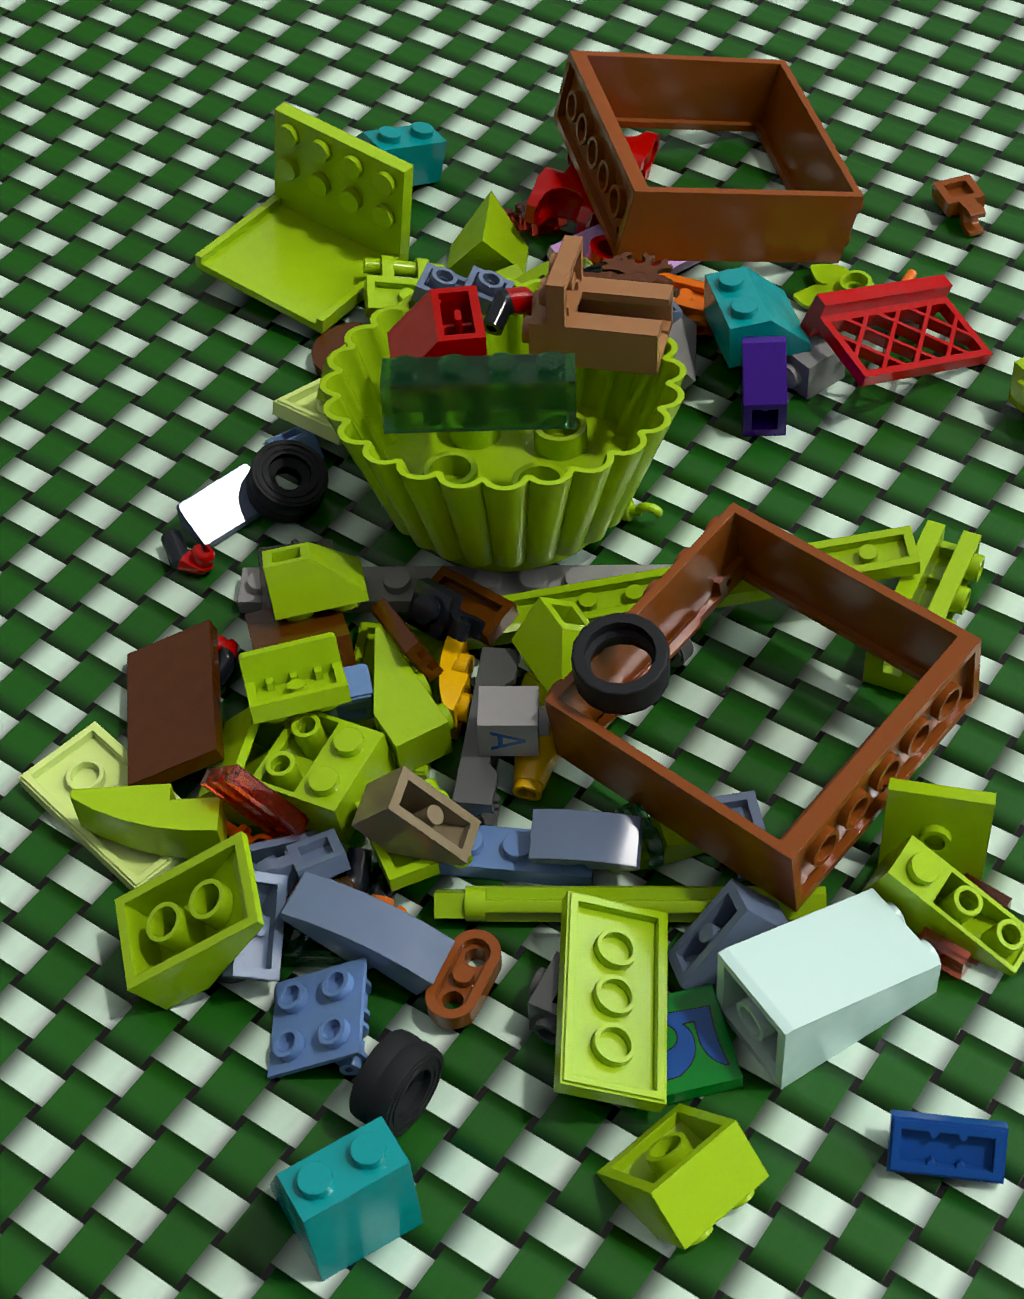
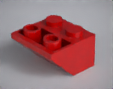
[387,285,488,393]

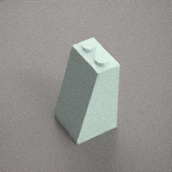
[716,888,942,1089]

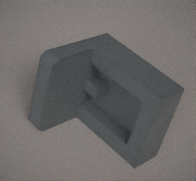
[528,952,560,1045]

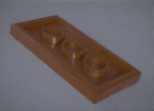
[127,619,224,786]

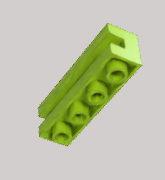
[863,520,986,695]

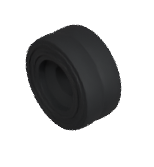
[246,439,329,524]
[349,1029,444,1138]

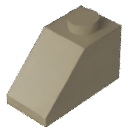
[351,766,481,866]

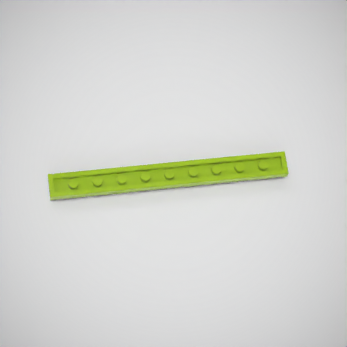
[467,525,920,650]

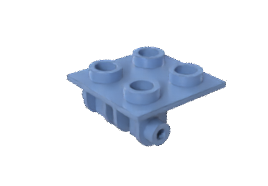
[267,957,372,1080]

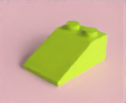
[114,831,264,1010]

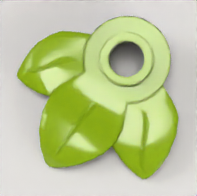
[793,264,875,309]

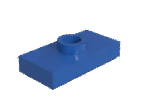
[886,1109,1009,1184]

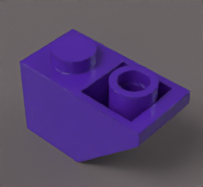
[740,336,788,437]

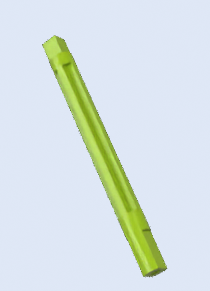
[434,886,826,922]

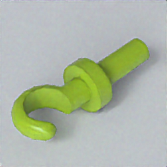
[622,500,663,521]

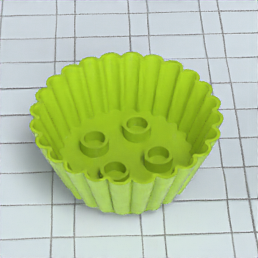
[319,277,687,572]

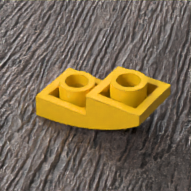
[439,635,475,740]

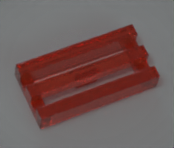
[200,764,310,837]

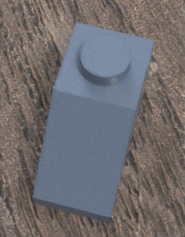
[668,878,788,990]

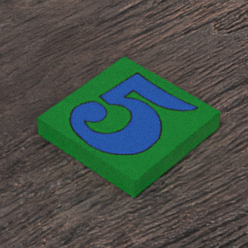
[635,984,743,1112]

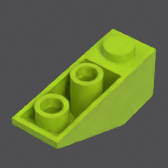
[373,626,455,771]
[862,835,1024,976]

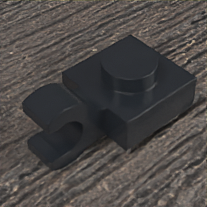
[405,578,486,643]

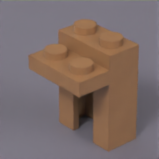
[521,235,674,375]

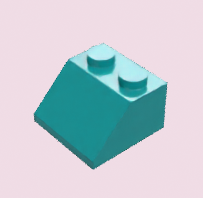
[356,122,447,186]
[704,266,811,368]

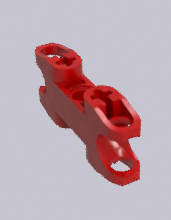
[525,130,660,234]

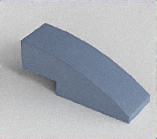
[278,871,455,995]

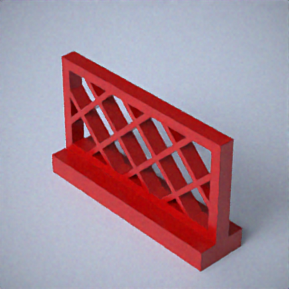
[800,274,993,387]

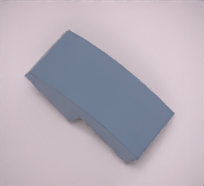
[411,262,515,315]
[528,809,644,870]

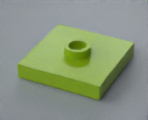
[877,778,996,883]

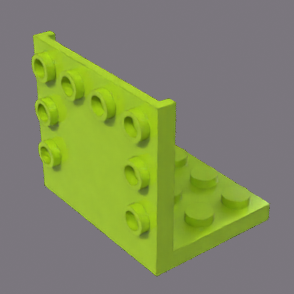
[195,102,414,334]

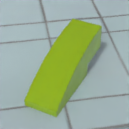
[70,783,228,859]

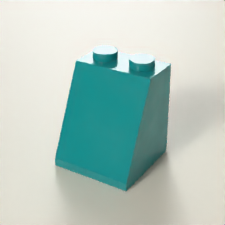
[270,1116,423,1282]

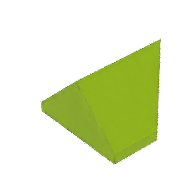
[447,191,529,278]

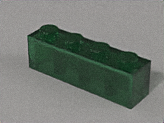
[380,351,577,434]

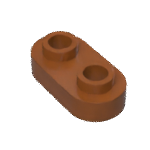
[425,929,502,1029]

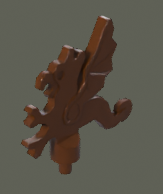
[583,252,680,298]

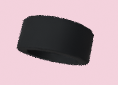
[571,613,670,715]

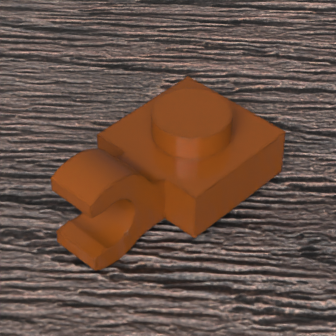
[931,174,986,237]

